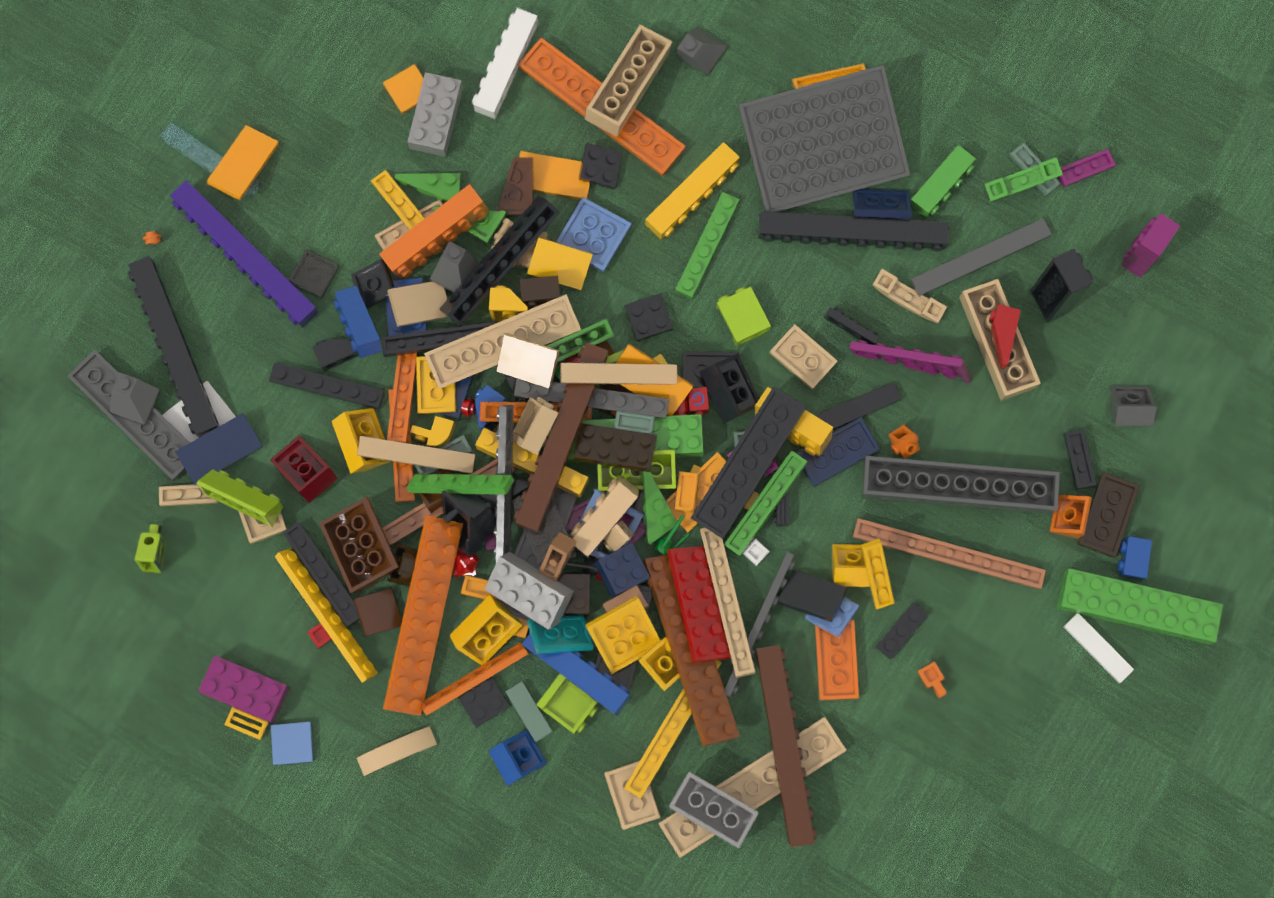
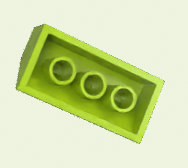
[598,449,676,491]
[196,469,283,527]

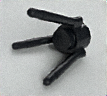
[565,549,599,578]

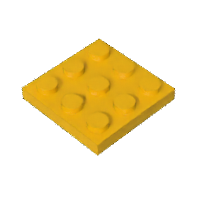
[585,596,661,674]

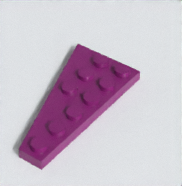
[849,340,972,384]

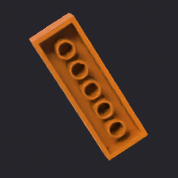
[379,184,490,279]

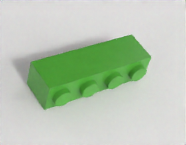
[910,145,976,218]
[546,319,614,362]

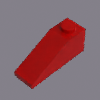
[989,304,1021,369]

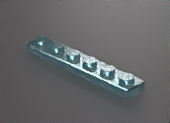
[160,122,261,199]

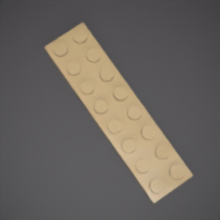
[424,294,581,389]

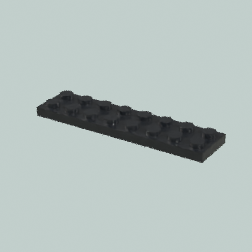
[691,386,807,539]

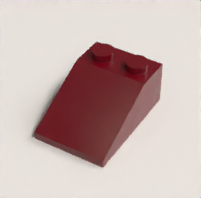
[270,435,338,503]

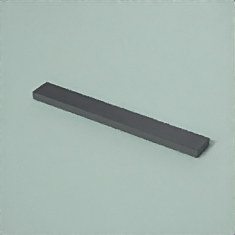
[910,218,1052,297]

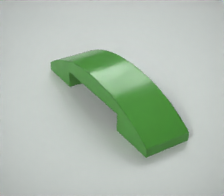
[985,157,1063,201]

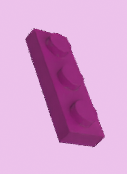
[1059,149,1116,188]

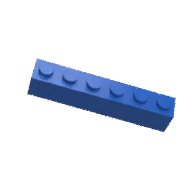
[522,634,631,716]

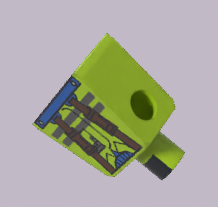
[135,524,166,573]

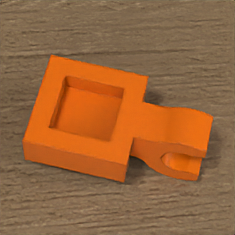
[917,662,947,698]

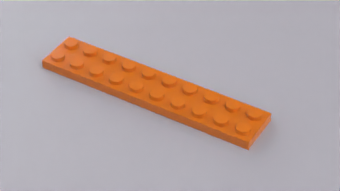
[518,38,686,176]
[383,515,463,716]

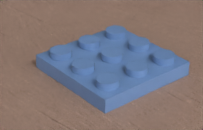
[556,197,632,273]

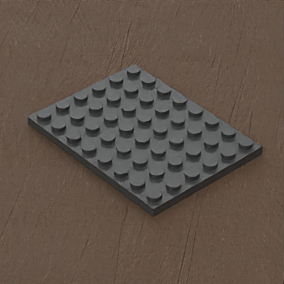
[738,65,910,212]

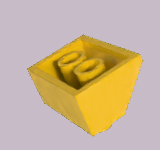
[332,408,391,474]
[449,594,523,666]

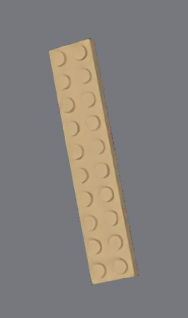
[658,717,846,858]

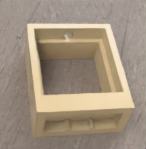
[513,397,558,455]

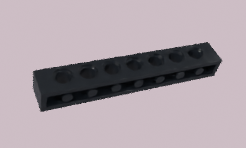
[439,196,560,326]

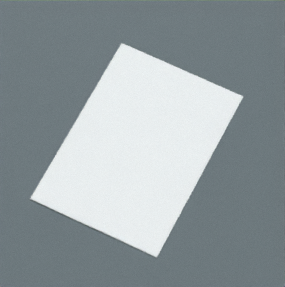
[162,381,236,443]

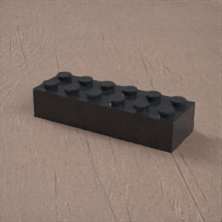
[1030,248,1093,323]

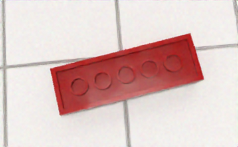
[667,546,731,663]

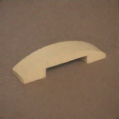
[872,269,947,323]
[357,726,437,776]

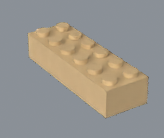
[585,25,672,137]
[959,279,1041,401]

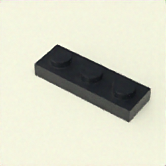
[825,307,879,345]
[1063,429,1096,490]
[876,602,928,660]

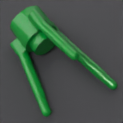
[654,514,691,555]

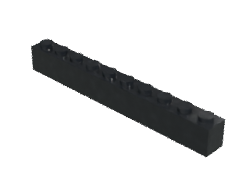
[758,211,949,251]
[128,256,220,438]

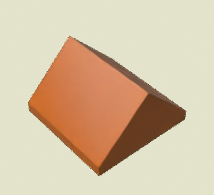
[1049,495,1092,539]

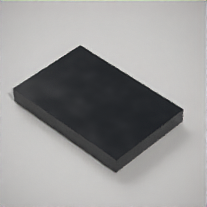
[682,351,740,390]
[777,570,847,622]

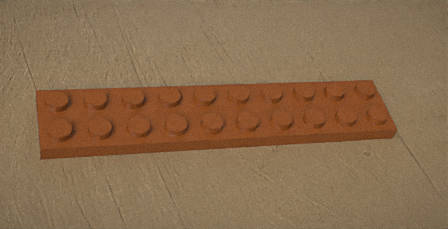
[642,555,740,747]

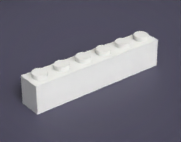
[472,8,538,119]

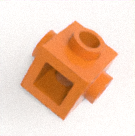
[888,425,920,459]

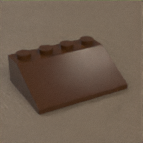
[319,497,400,593]

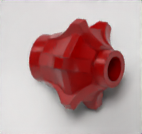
[452,549,479,578]

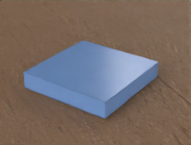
[271,722,314,765]

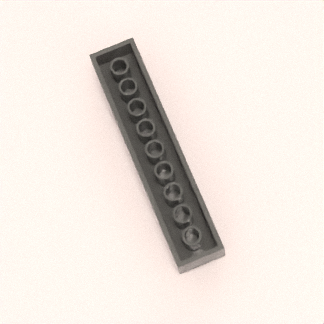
[861,456,1060,514]

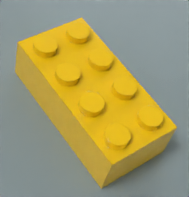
[755,387,833,457]

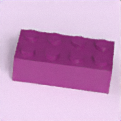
[1121,213,1180,278]
[198,655,290,723]

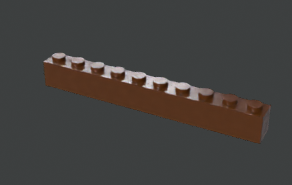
[514,342,609,534]
[755,645,817,848]

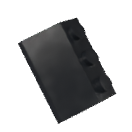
[699,354,759,423]

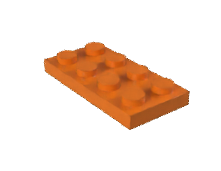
[815,620,859,700]

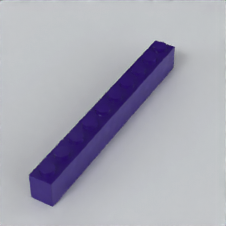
[170,180,318,328]

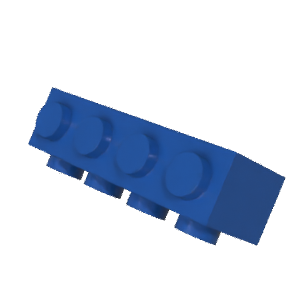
[333,286,382,358]

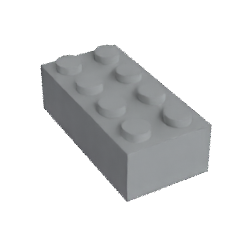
[407,72,463,157]
[484,552,574,630]
[669,772,758,848]

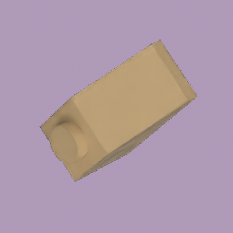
[603,521,635,551]

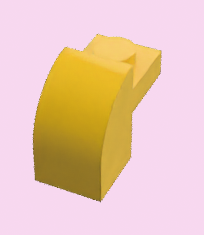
[410,416,455,448]

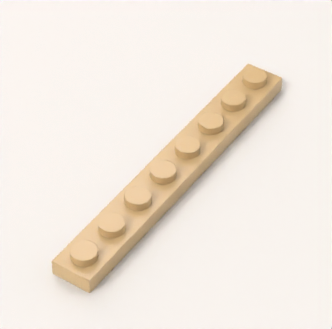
[700,528,755,678]

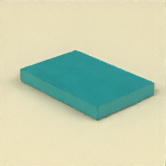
[527,615,594,654]

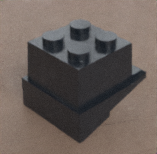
[441,490,497,558]

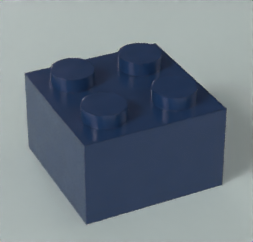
[594,543,650,598]

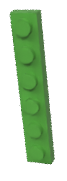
[675,192,740,299]
[724,450,808,557]
[406,474,514,495]

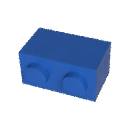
[1117,536,1152,581]

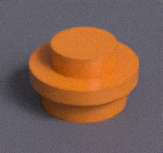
[142,231,162,245]

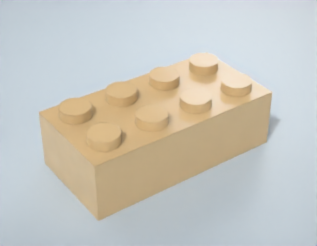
[570,476,639,556]

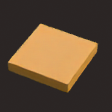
[383,64,424,115]

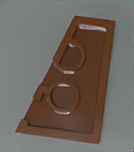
[497,157,534,214]

